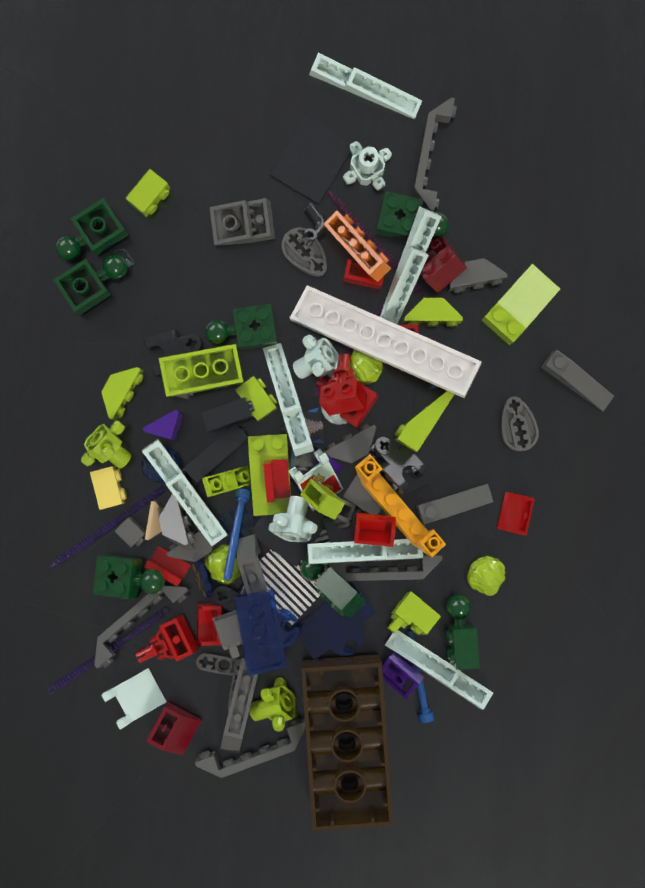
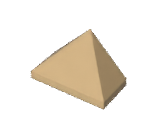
[145,501,163,540]

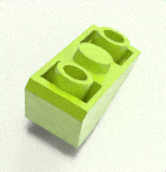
[403,298,463,327]
[101,367,144,421]
[202,466,251,497]

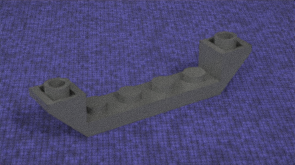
[413,98,457,212]
[237,534,288,649]
[328,553,442,581]
[95,586,190,668]
[220,636,266,753]
[195,717,305,778]

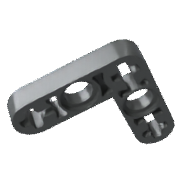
[196,652,242,711]

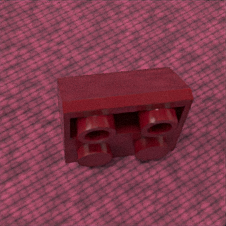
[421,235,467,293]
[146,702,202,755]

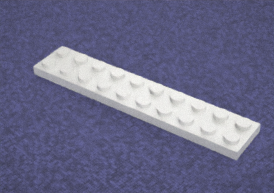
[290,285,482,398]

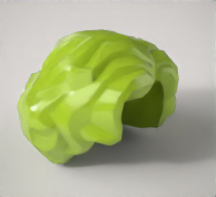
[350,349,383,386]
[204,544,241,585]
[467,556,505,596]

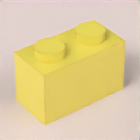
[90,466,127,510]

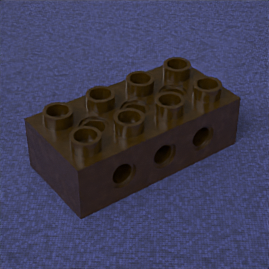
[301,655,394,831]

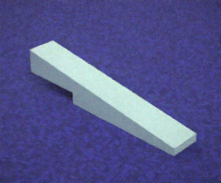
[309,53,422,119]
[380,206,442,324]
[263,343,314,456]
[142,439,228,546]
[307,539,423,564]
[385,630,493,710]

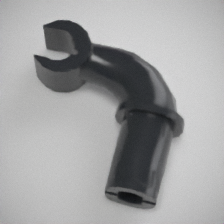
[301,202,326,245]

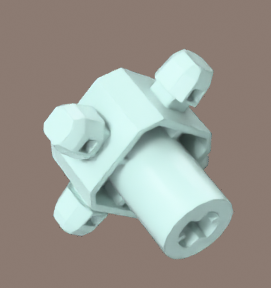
[343,141,392,191]
[293,335,339,379]
[269,496,317,542]

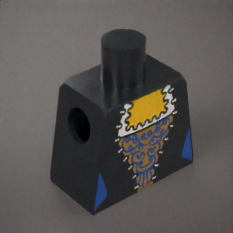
[280,407,325,444]

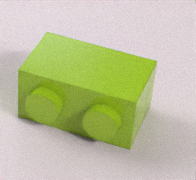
[126,169,170,217]
[235,376,278,422]
[300,478,345,520]

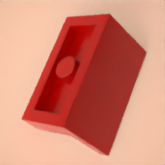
[263,459,291,503]
[497,492,535,535]
[144,546,191,587]

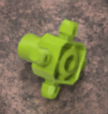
[81,421,131,469]
[249,677,297,731]

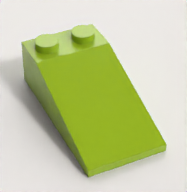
[482,264,560,345]
[159,344,243,397]
[394,391,454,452]
[248,434,291,516]

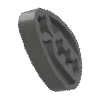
[282,227,327,277]
[500,397,539,451]

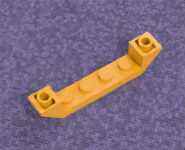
[355,454,446,557]

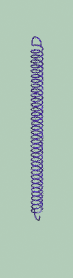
[50,484,169,567]
[48,607,169,694]

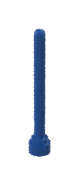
[224,488,251,581]
[406,629,434,723]

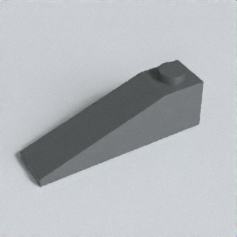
[541,350,614,412]
[415,484,493,524]

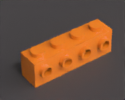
[324,211,391,282]

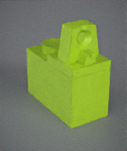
[387,591,441,635]

